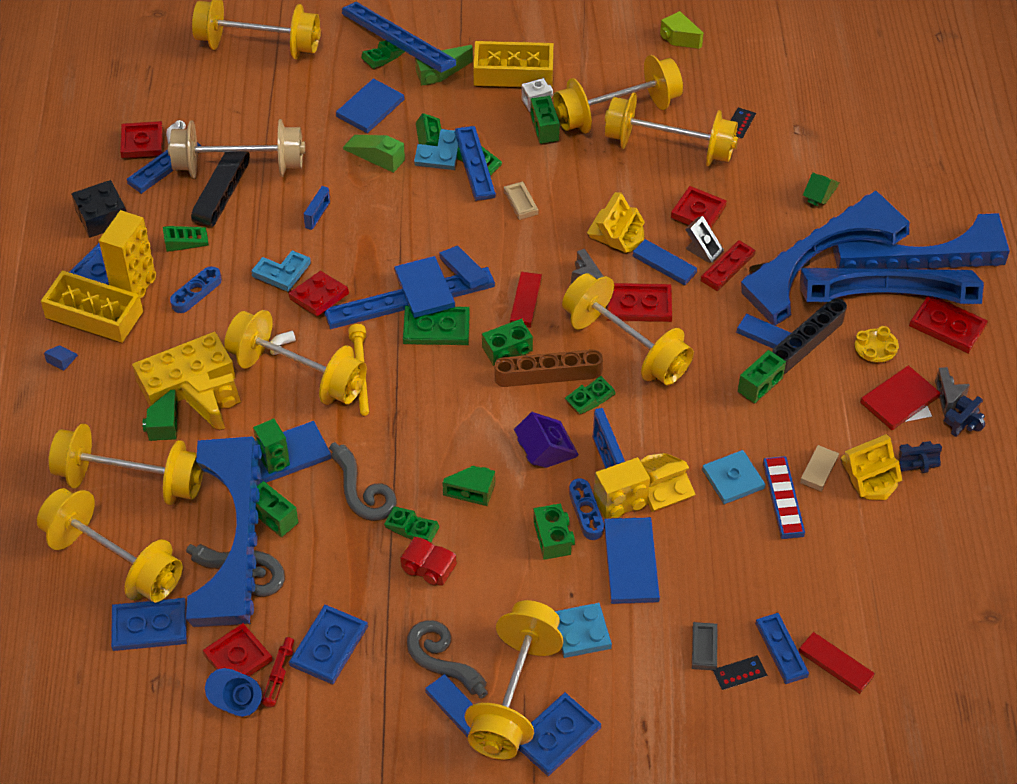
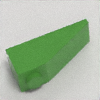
[415,45,473,86]
[343,135,405,173]

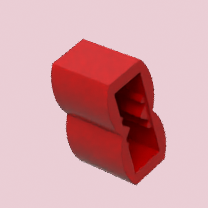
[400,537,457,586]

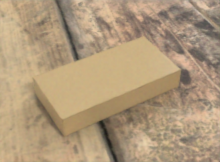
[504,181,538,220]
[800,445,839,491]

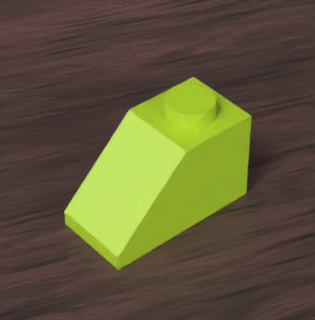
[660,11,704,49]

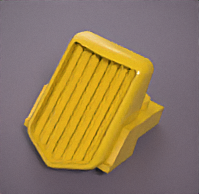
[587,192,645,253]
[178,373,241,430]
[841,434,902,500]
[641,453,696,512]

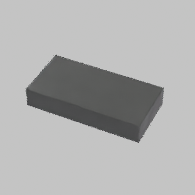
[692,622,718,670]

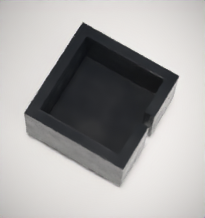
[71,180,126,238]

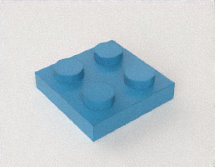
[555,603,612,658]

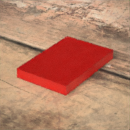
[607,283,672,322]
[909,296,988,354]
[860,365,941,430]

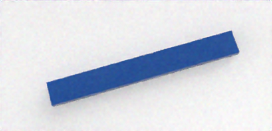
[342,2,456,72]
[324,267,495,329]

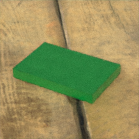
[403,306,470,345]

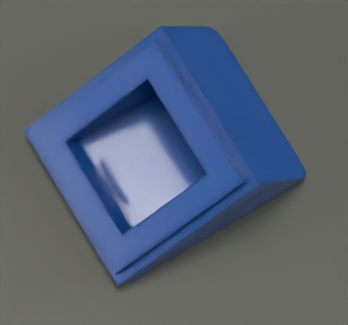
[44,345,78,371]

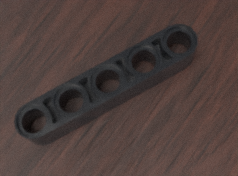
[191,152,250,227]
[772,298,847,374]

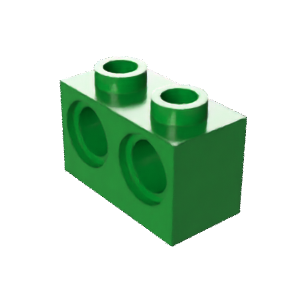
[530,95,560,143]
[482,319,533,366]
[737,350,786,404]
[253,418,290,474]
[256,481,298,537]
[533,503,575,560]

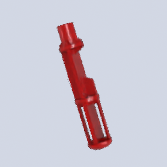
[261,637,294,708]

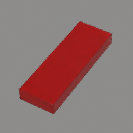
[700,240,756,291]
[510,271,542,328]
[799,632,875,694]

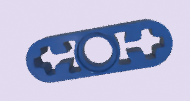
[170,266,222,313]
[569,479,604,540]

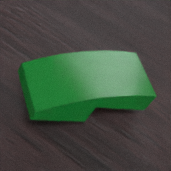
[361,40,405,68]
[565,375,616,414]
[384,506,439,542]

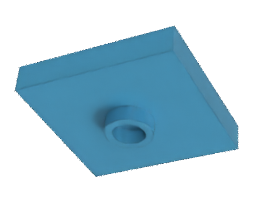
[702,450,765,504]

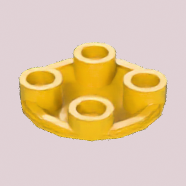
[855,326,899,362]

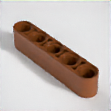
[495,350,603,387]

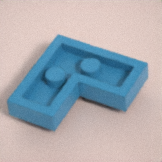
[414,129,459,170]
[251,250,311,292]

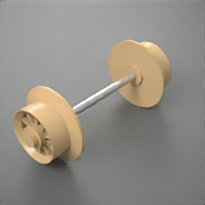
[168,119,305,178]

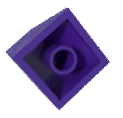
[514,412,579,468]

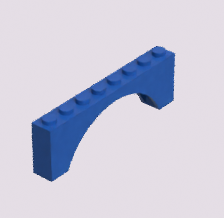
[741,191,910,326]
[832,213,1010,269]
[800,268,984,304]
[186,436,262,627]

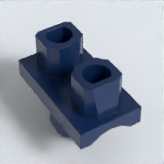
[944,395,985,437]
[899,441,942,473]

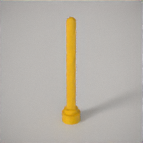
[348,324,369,416]

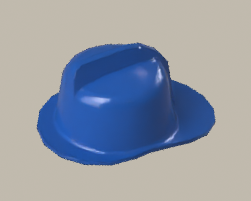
[205,668,262,717]

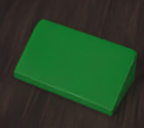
[416,113,441,146]

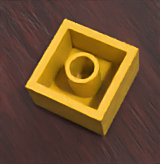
[594,457,650,519]

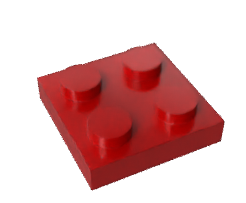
[120,121,163,158]
[671,186,727,228]
[288,270,349,316]
[203,623,273,677]

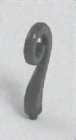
[329,442,397,521]
[186,544,285,597]
[407,620,488,698]

